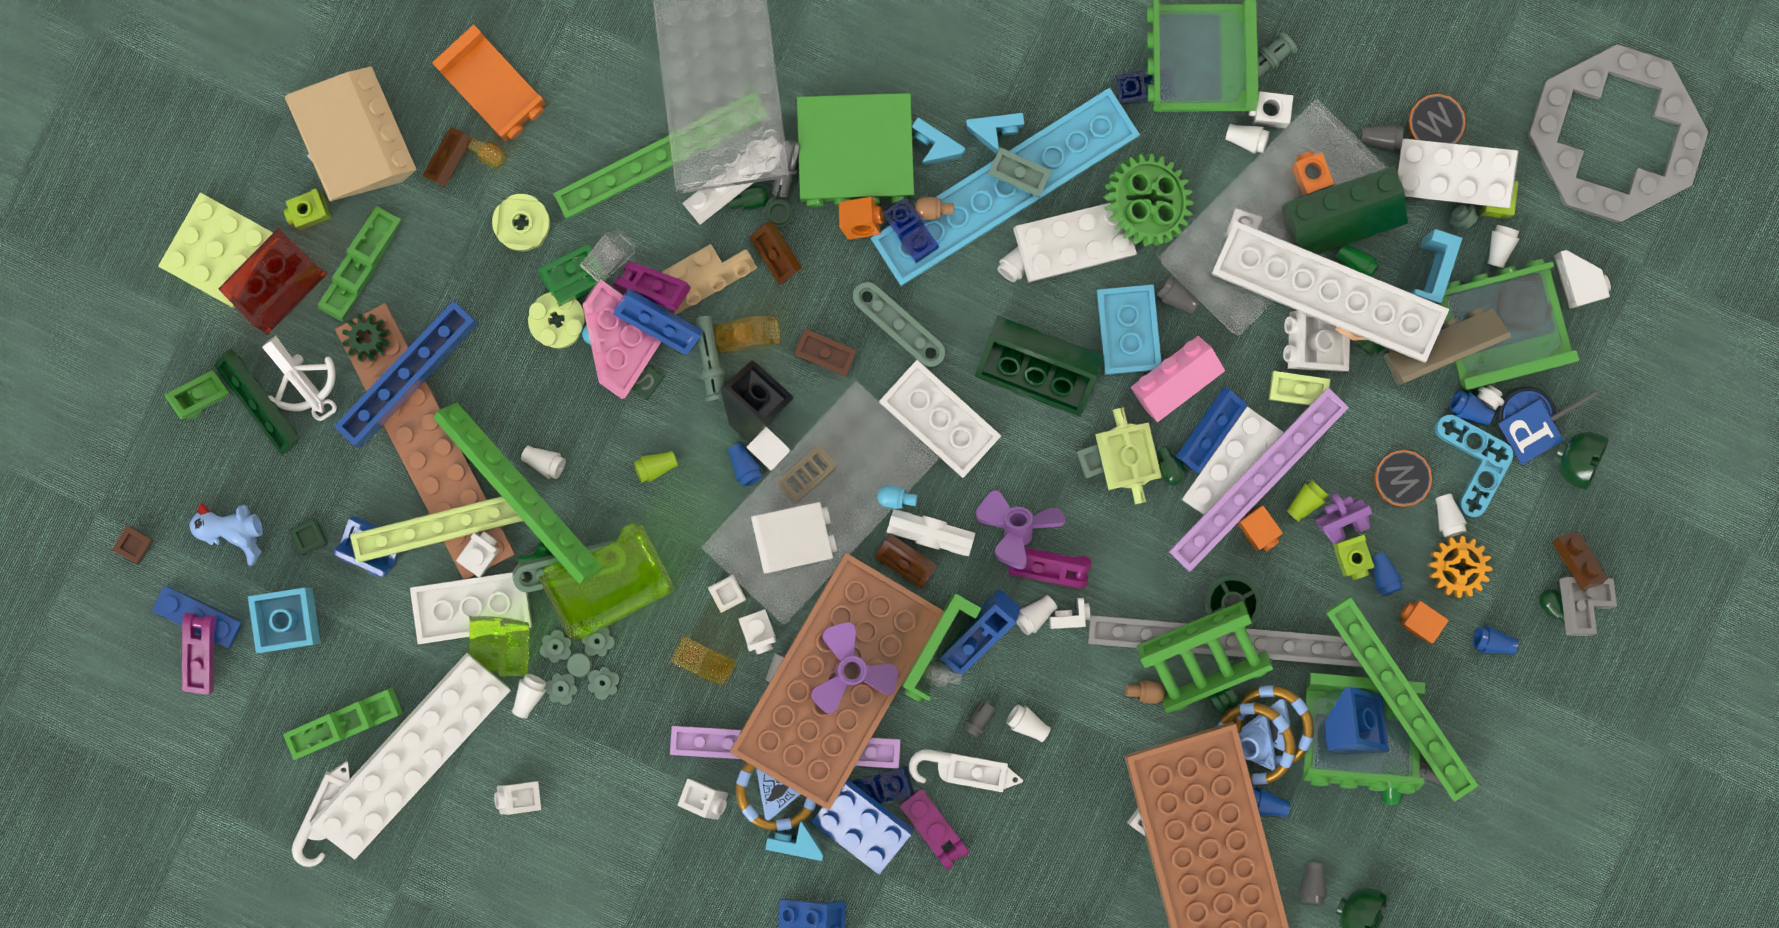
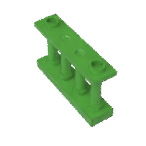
[1137,601,1273,713]

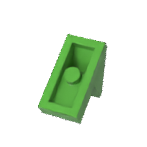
[165,370,229,419]

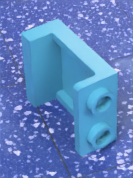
[1409,229,1462,305]

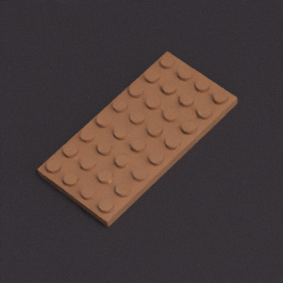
[729,553,943,810]
[1124,722,1289,928]

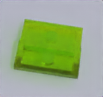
[469,616,529,676]

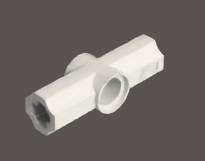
[887,509,976,557]

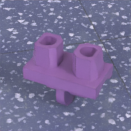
[1314,493,1372,544]

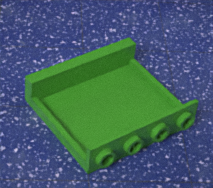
[797,93,914,207]
[902,593,981,703]

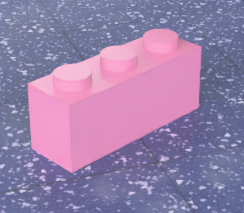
[1131,336,1225,422]

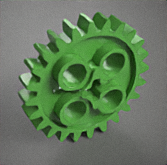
[1103,154,1193,247]

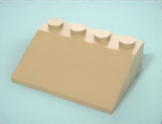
[285,66,416,201]

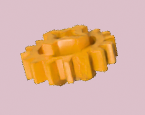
[1428,536,1492,598]

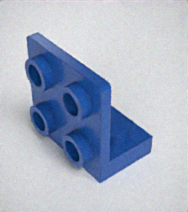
[778,899,846,928]

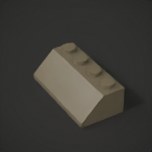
[1383,307,1511,386]

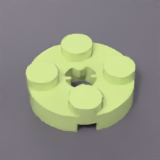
[492,194,550,252]
[528,292,586,349]

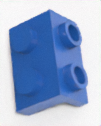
[333,515,399,577]

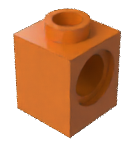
[1291,151,1334,197]
[839,197,884,240]
[1237,505,1283,551]
[1399,601,1449,644]

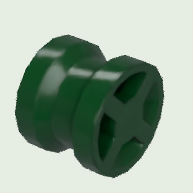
[1207,687,1239,715]

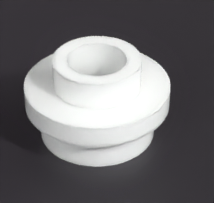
[1477,385,1504,410]

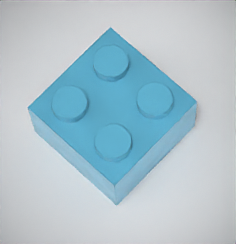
[248,588,321,653]

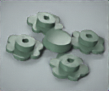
[540,625,620,705]

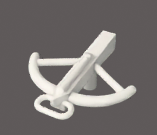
[263,336,337,421]

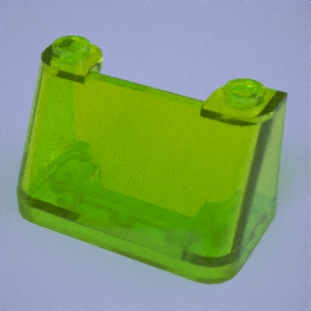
[538,523,676,642]

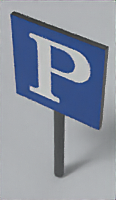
[1498,391,1598,465]

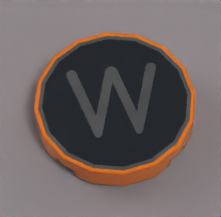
[1408,94,1466,144]
[1374,450,1432,507]

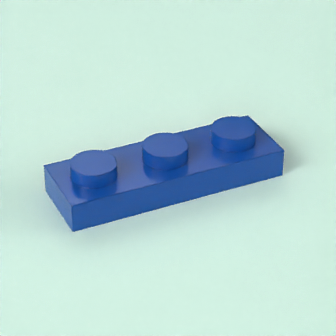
[613,288,702,355]
[1176,387,1247,474]
[152,585,244,648]

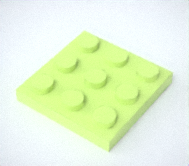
[159,193,276,308]

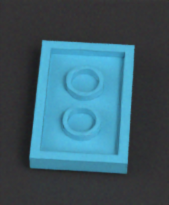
[1096,284,1161,375]

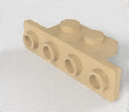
[655,244,757,315]

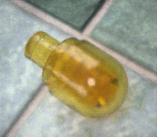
[467,138,506,168]

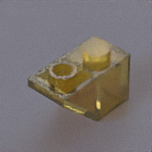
[714,315,780,354]
[670,635,736,686]

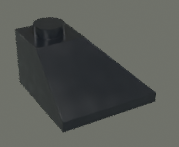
[720,360,794,443]

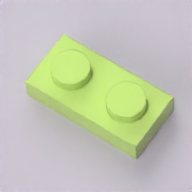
[1268,371,1330,406]

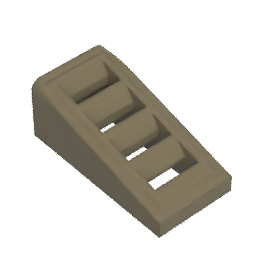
[776,445,838,504]

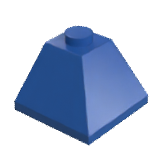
[1325,687,1389,754]

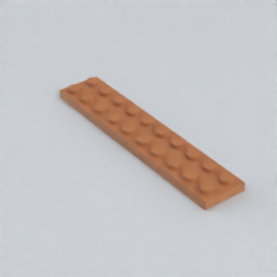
[335,303,516,580]

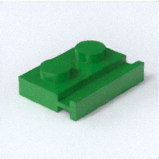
[538,244,609,307]

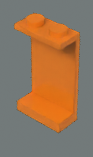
[432,24,546,142]

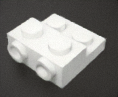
[1283,311,1350,372]

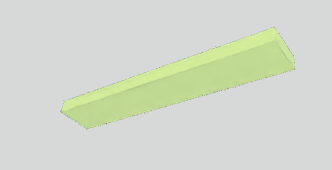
[350,497,523,563]

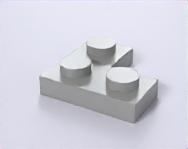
[1560,577,1617,636]

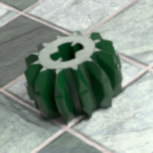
[342,314,391,362]

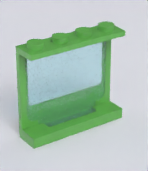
[1147,0,1259,112]
[1440,259,1579,391]
[1303,673,1425,794]

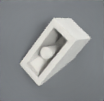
[1554,250,1611,309]

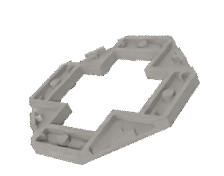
[1527,44,1708,223]

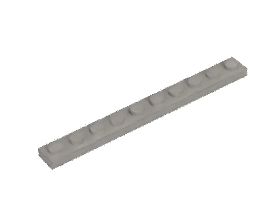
[1088,615,1362,667]

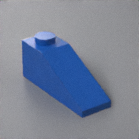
[939,589,1020,676]

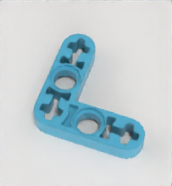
[1435,415,1513,517]

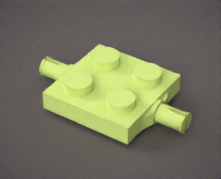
[1095,407,1162,504]

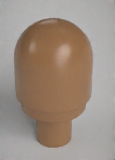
[914,197,954,220]
[1125,680,1166,704]

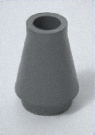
[1362,123,1404,152]
[1155,276,1199,314]
[1299,862,1327,905]

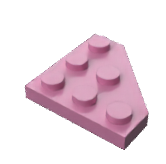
[583,279,661,399]

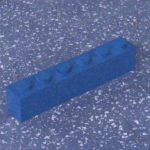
[333,301,479,448]

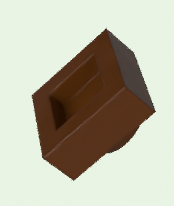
[112,525,154,564]

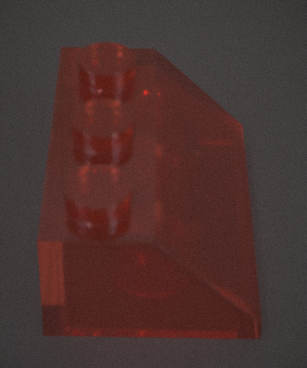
[218,228,327,335]

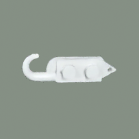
[909,749,1023,792]
[291,761,350,867]

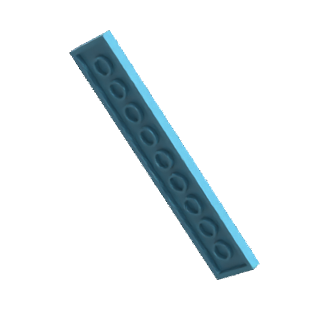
[871,88,1140,287]

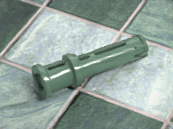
[1219,31,1298,93]
[694,316,726,404]

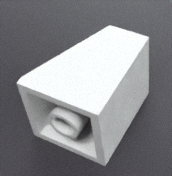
[751,502,837,574]

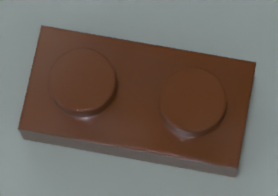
[422,127,472,187]
[749,221,803,285]
[794,329,857,377]
[1552,531,1608,590]
[875,534,937,589]

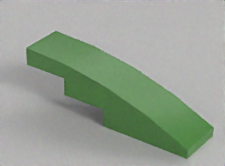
[317,206,401,322]
[283,688,403,760]

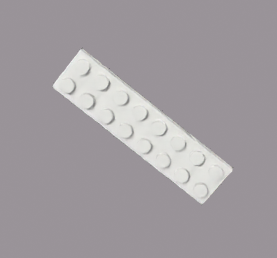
[1212,221,1449,363]
[310,653,511,860]

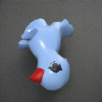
[189,503,263,566]

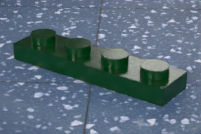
[214,348,299,455]

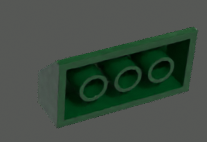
[1281,165,1408,255]
[974,316,1104,417]

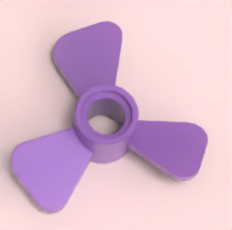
[976,491,1066,569]
[811,622,898,713]

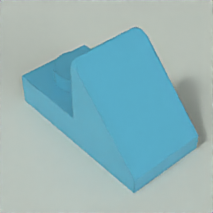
[966,113,1024,154]
[912,118,966,166]
[765,821,824,861]

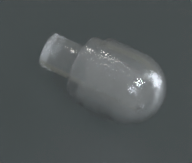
[922,663,962,687]

